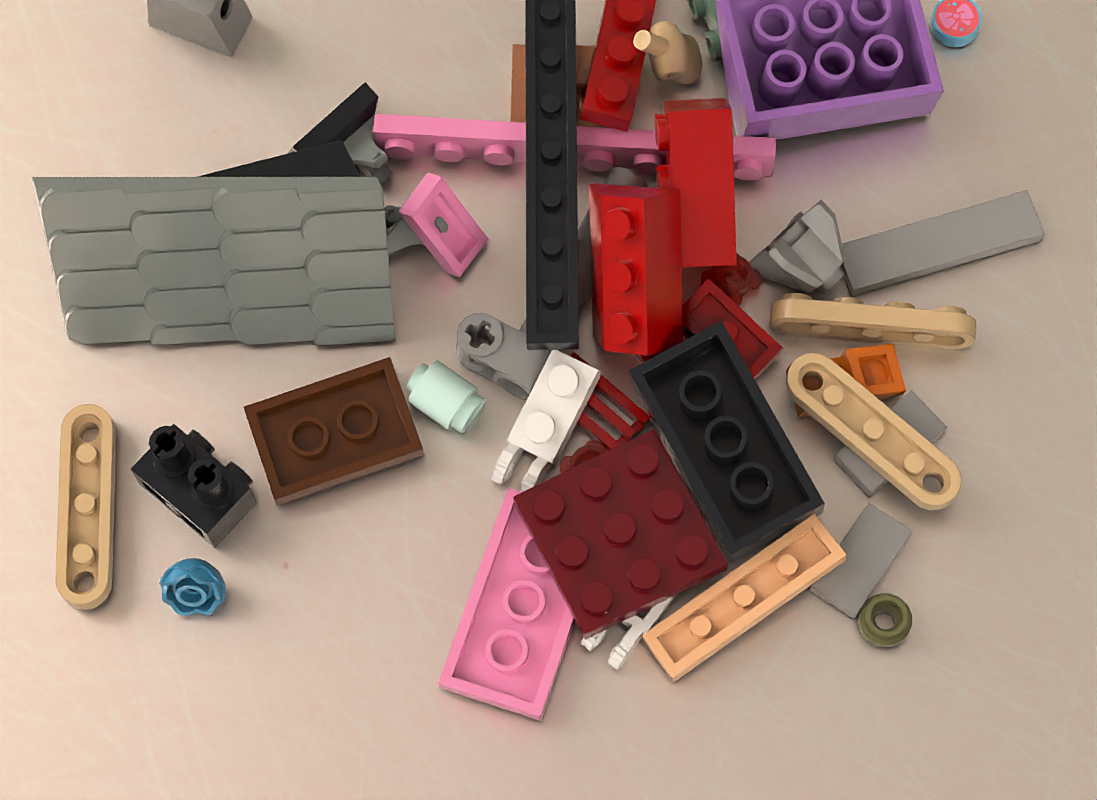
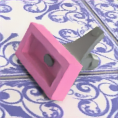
[384,173,488,278]

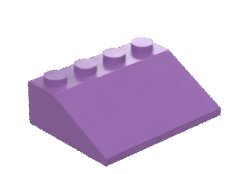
[715,0,944,140]

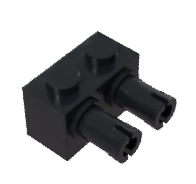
[131,423,257,548]

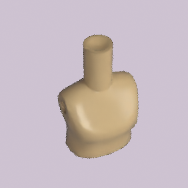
[633,21,702,85]

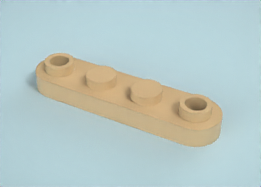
[769,293,976,350]
[786,353,962,510]
[56,404,116,610]

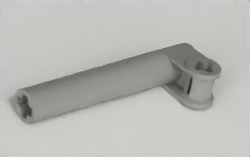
[456,167,647,400]

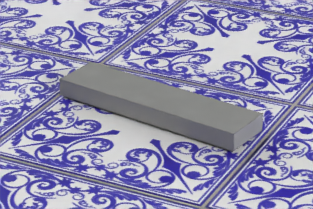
[840,190,1045,297]

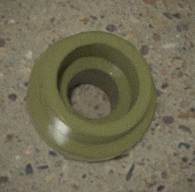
[858,593,912,647]

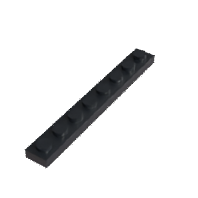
[525,0,579,350]

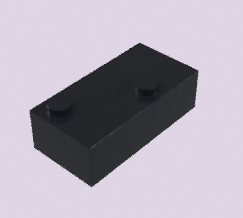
[629,321,825,563]

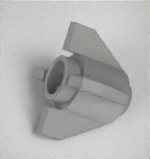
[748,200,845,294]

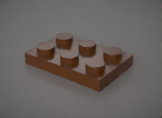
[243,357,424,506]

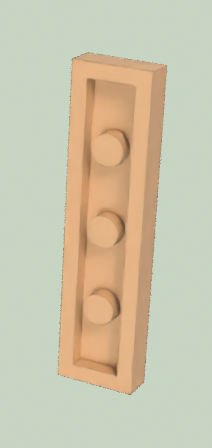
[642,513,846,682]

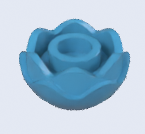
[159,558,226,616]

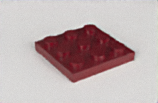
[513,429,728,640]

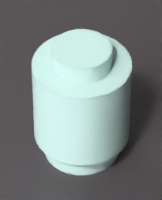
[406,360,485,433]

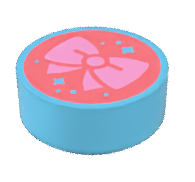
[930,0,982,47]

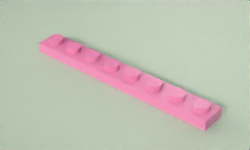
[373,114,776,181]

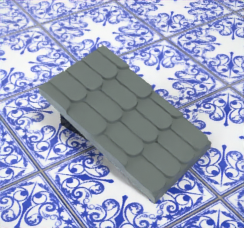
[32,140,396,346]

